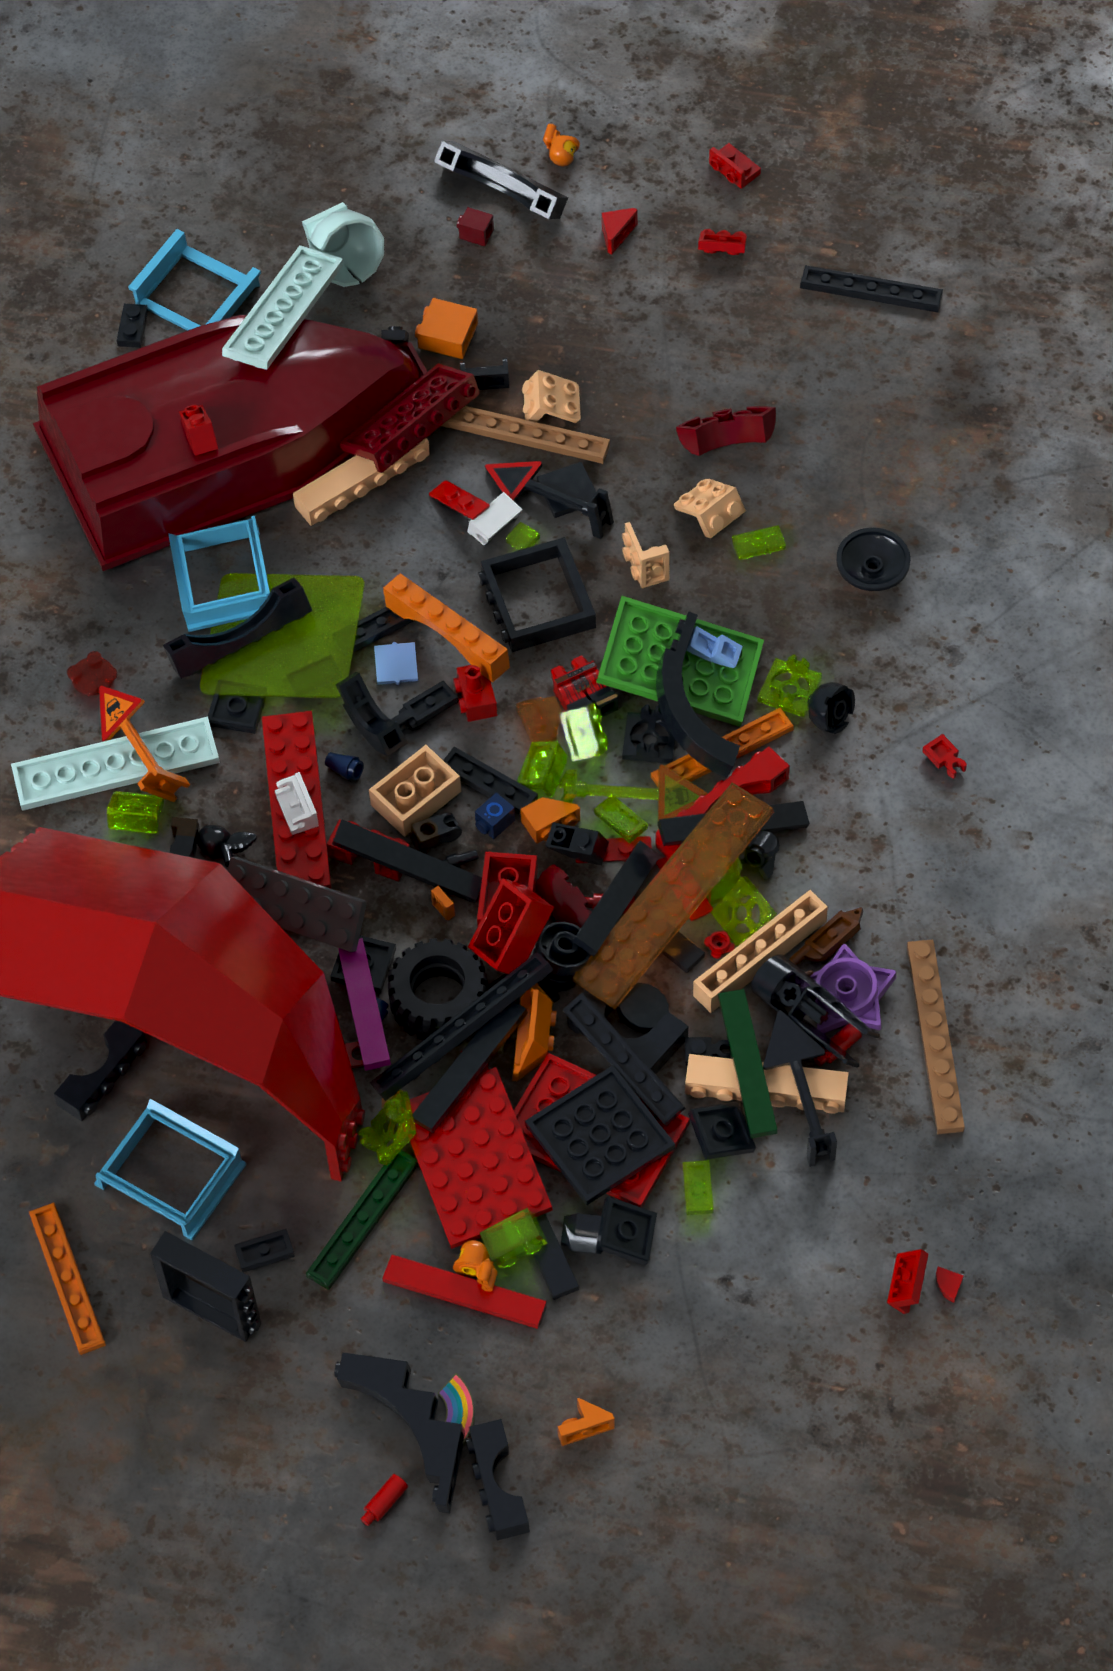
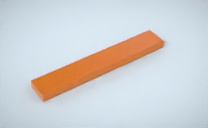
[651,707,794,796]
[29,1202,106,1355]

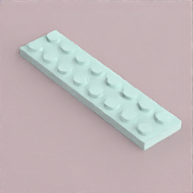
[222,245,343,370]
[11,717,220,811]

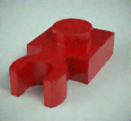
[923,734,967,779]

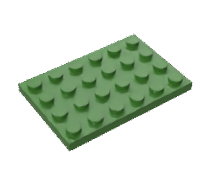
[596,596,764,727]

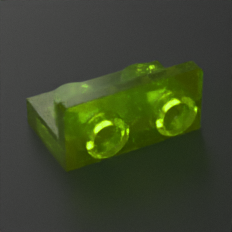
[559,703,608,762]
[517,741,568,797]
[107,791,164,834]

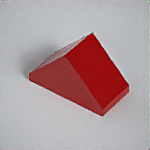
[601,208,638,255]

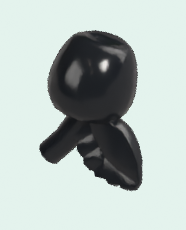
[197,825,257,867]

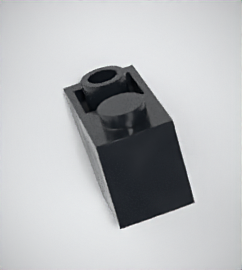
[545,822,609,866]

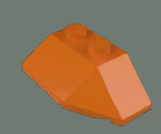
[512,983,557,1082]

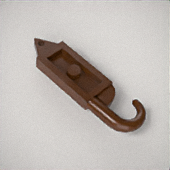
[789,907,863,976]

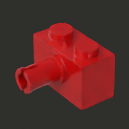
[453,665,497,722]

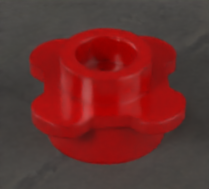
[704,931,735,959]

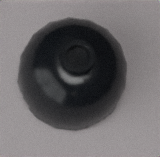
[808,682,855,734]

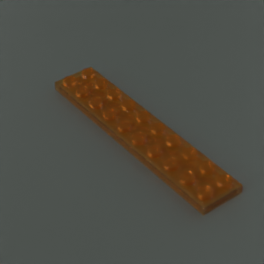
[573,782,774,1009]

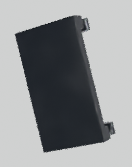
[460,358,509,390]

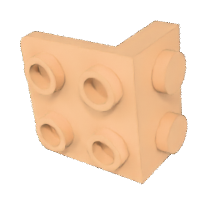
[522,370,581,423]
[674,479,746,538]

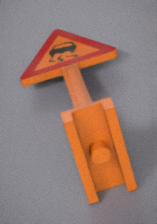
[99,686,190,802]

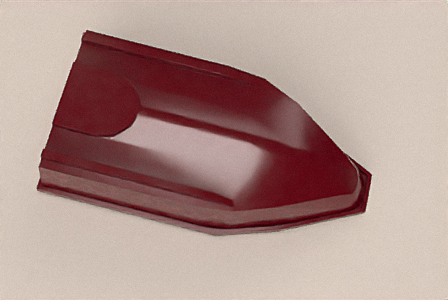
[33,315,427,571]

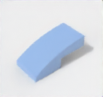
[686,626,743,668]

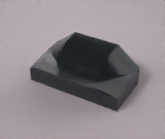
[561,1213,603,1254]

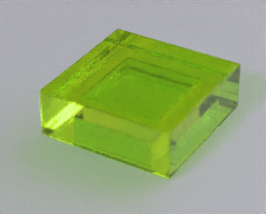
[506,521,540,550]

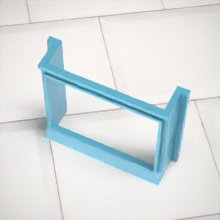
[128,229,261,331]
[168,516,270,632]
[94,1099,247,1241]

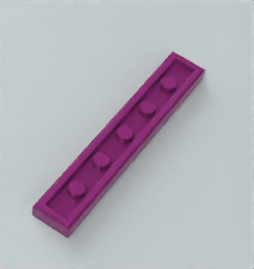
[338,938,391,1071]

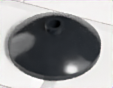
[836,528,911,591]

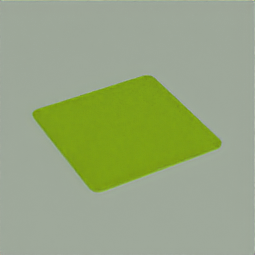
[200,573,365,698]

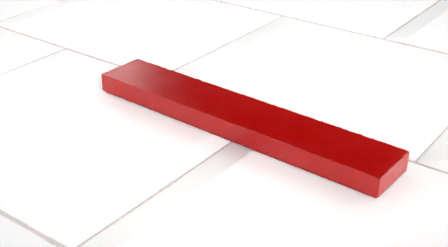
[382,1254,547,1329]

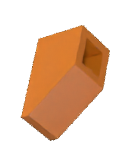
[520,797,580,844]

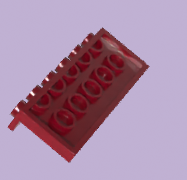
[339,363,480,473]

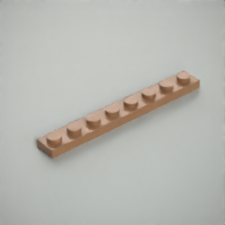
[441,406,610,464]
[907,939,965,1134]

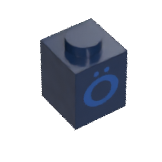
[475,792,515,839]

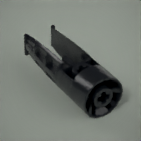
[751,955,880,1068]

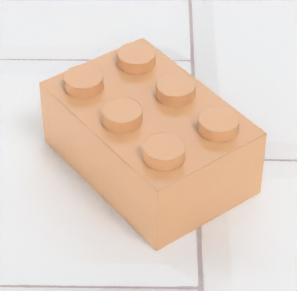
[369,745,461,837]

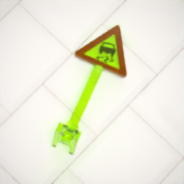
[559,764,708,821]

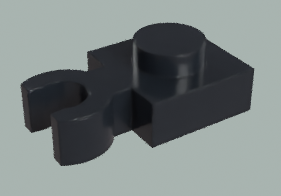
[685,1037,731,1066]

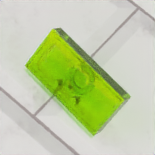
[732,525,786,560]
[594,794,648,843]
[682,1160,714,1215]

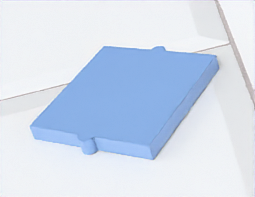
[374,642,418,685]

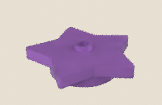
[803,944,896,1034]

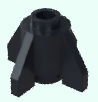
[733,831,780,880]

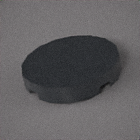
[617,983,669,1033]

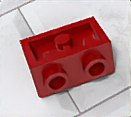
[709,143,761,189]
[887,1249,929,1314]

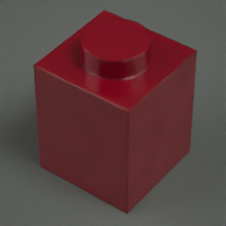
[457,207,494,246]

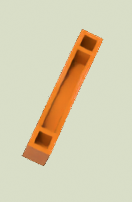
[383,573,510,682]

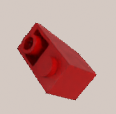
[179,405,218,456]

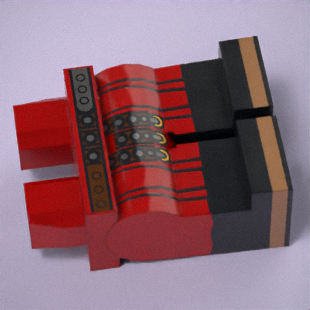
[551,655,618,729]

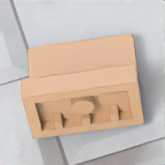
[622,522,669,588]

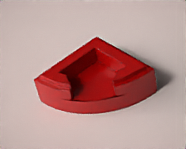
[936,1266,964,1303]

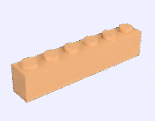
[293,438,430,526]
[693,890,828,1013]
[685,1054,848,1114]

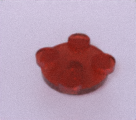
[67,651,117,696]

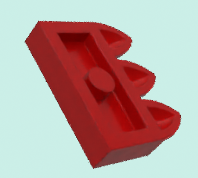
[698,229,747,255]

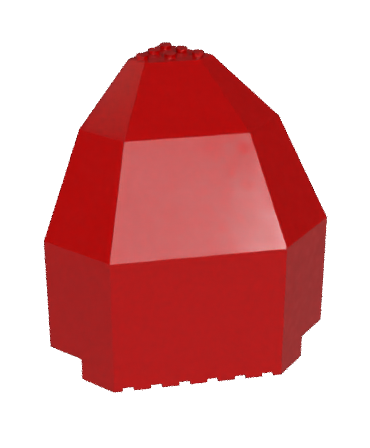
[0,827,365,1181]

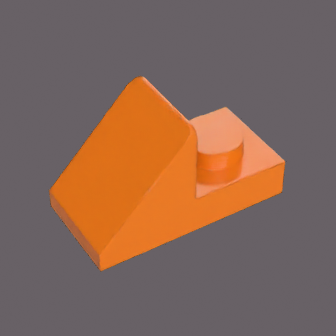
[558,1398,615,1446]

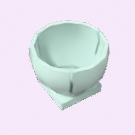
[302,202,384,287]

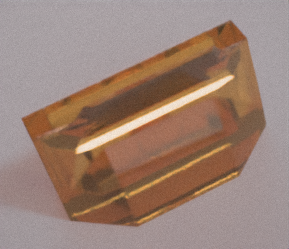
[516,696,564,748]

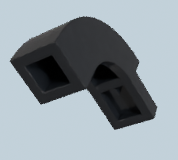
[336,672,408,756]

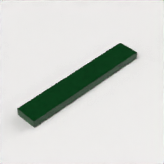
[718,989,778,1138]
[306,1147,419,1290]

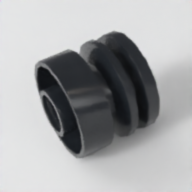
[531,922,591,992]

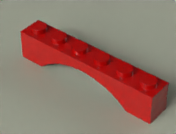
[656,746,790,866]

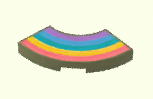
[438,1373,475,1447]

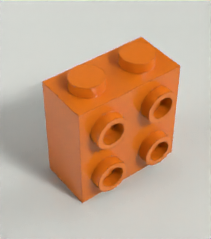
[415,298,478,359]

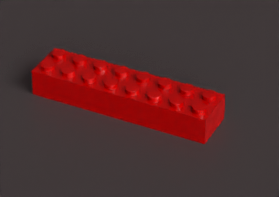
[262,711,332,889]

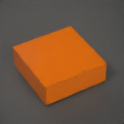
[431,886,455,920]

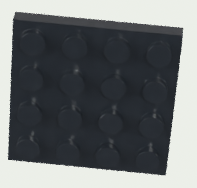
[525,1065,675,1205]

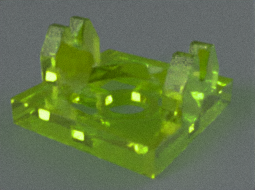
[757,654,822,717]
[711,876,777,947]
[358,1090,416,1165]

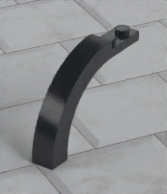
[656,612,740,778]

